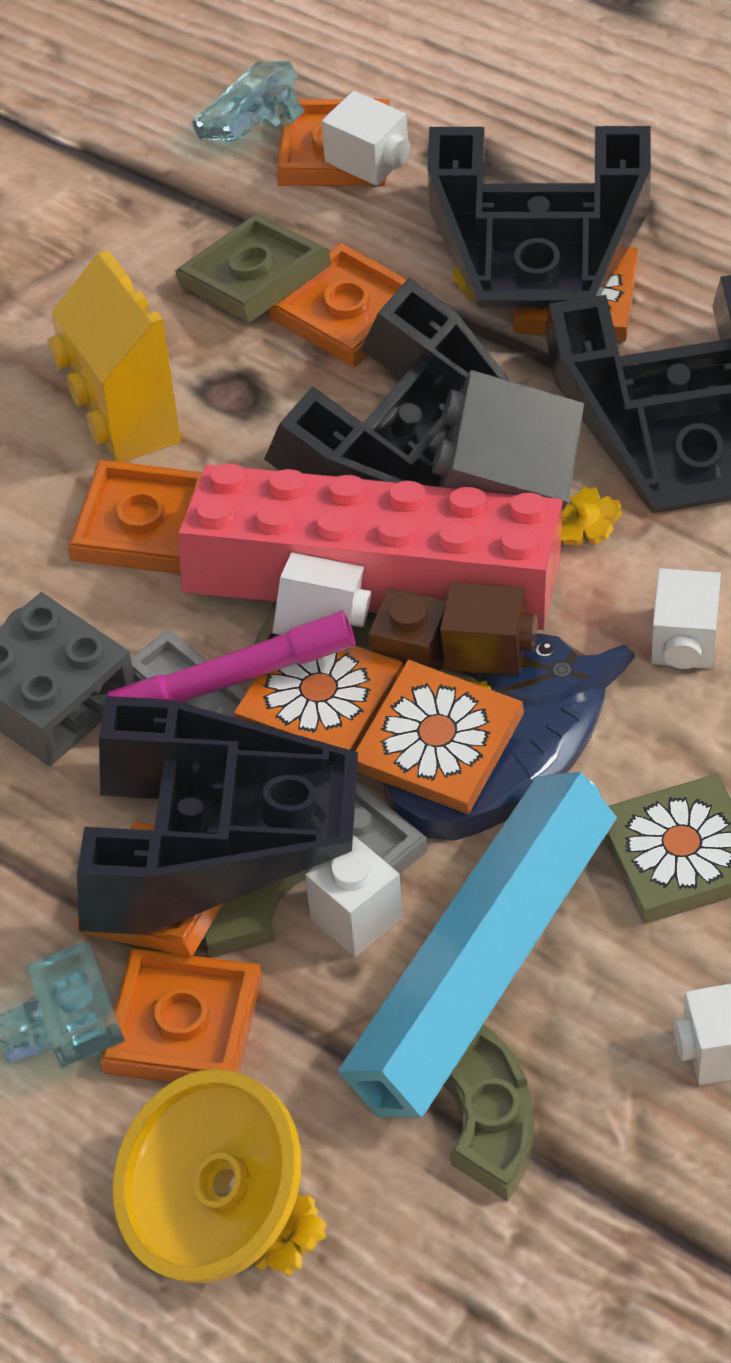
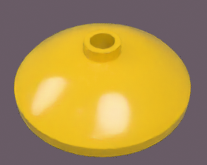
[112,1069,302,1284]

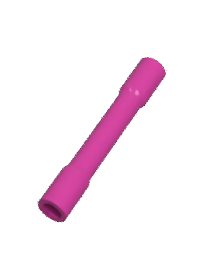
[107,610,356,703]

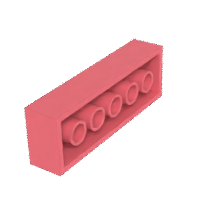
[178,464,563,630]

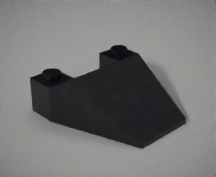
[427,126,651,308]
[545,275,731,513]
[264,278,511,487]
[77,696,358,935]

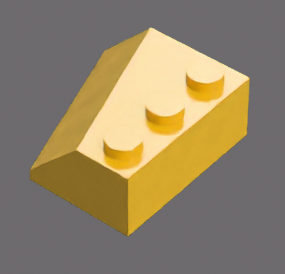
[48,250,181,462]

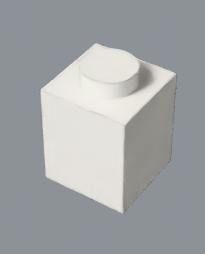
[321,90,410,186]
[272,552,371,635]
[651,568,721,669]
[305,835,403,957]
[674,984,731,1086]

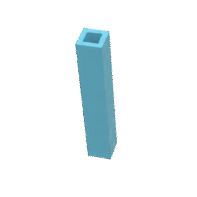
[337,772,617,1118]

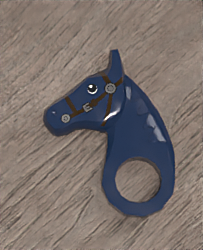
[383,633,635,841]

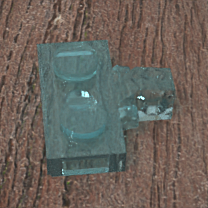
[191,61,305,142]
[0,941,125,1068]

